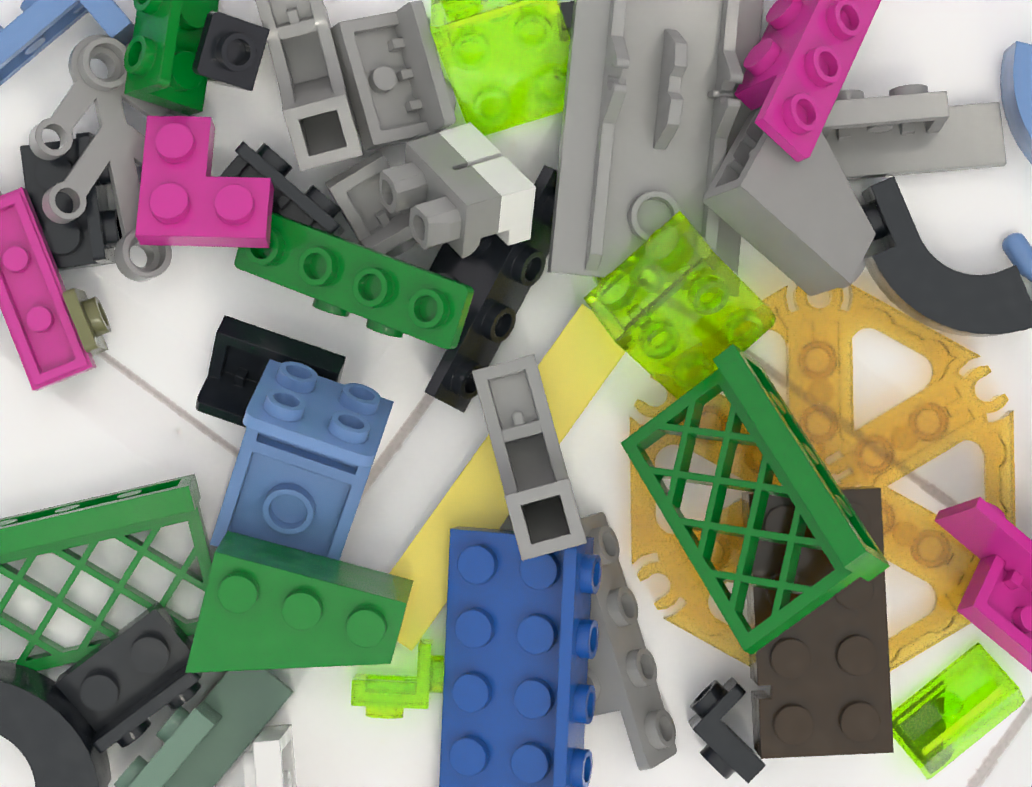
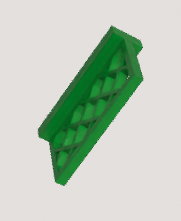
[621,344,890,655]
[0,474,213,671]

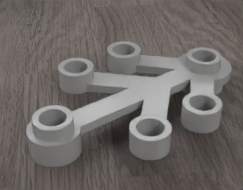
[29,34,192,282]

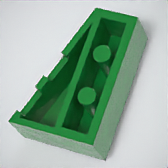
[185,531,414,673]

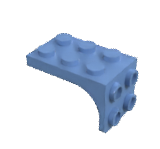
[210,359,394,560]

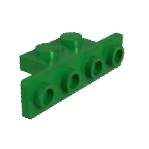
[234,212,474,349]

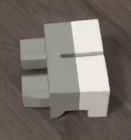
[379,122,536,259]

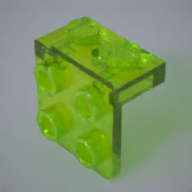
[430,0,571,136]
[584,211,776,399]

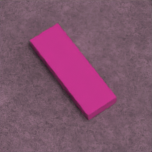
[0,187,97,391]

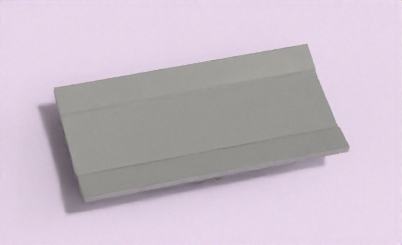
[547,0,764,293]

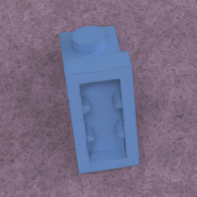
[0,0,134,86]

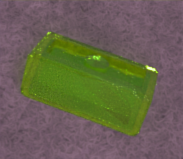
[892,642,1025,780]

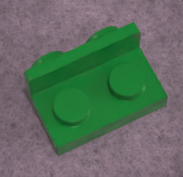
[124,0,219,116]

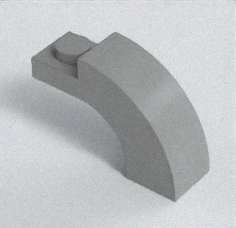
[255,0,363,172]
[472,354,587,561]

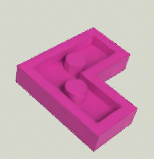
[135,116,274,248]

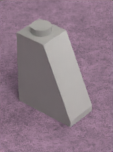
[702,106,876,296]

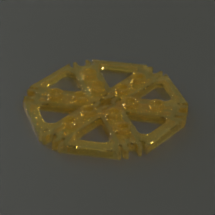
[629,284,1016,671]

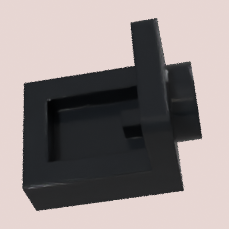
[192,11,270,91]
[688,677,766,784]

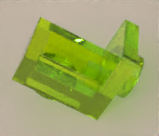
[351,639,445,719]

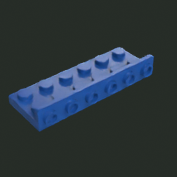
[439,526,602,787]

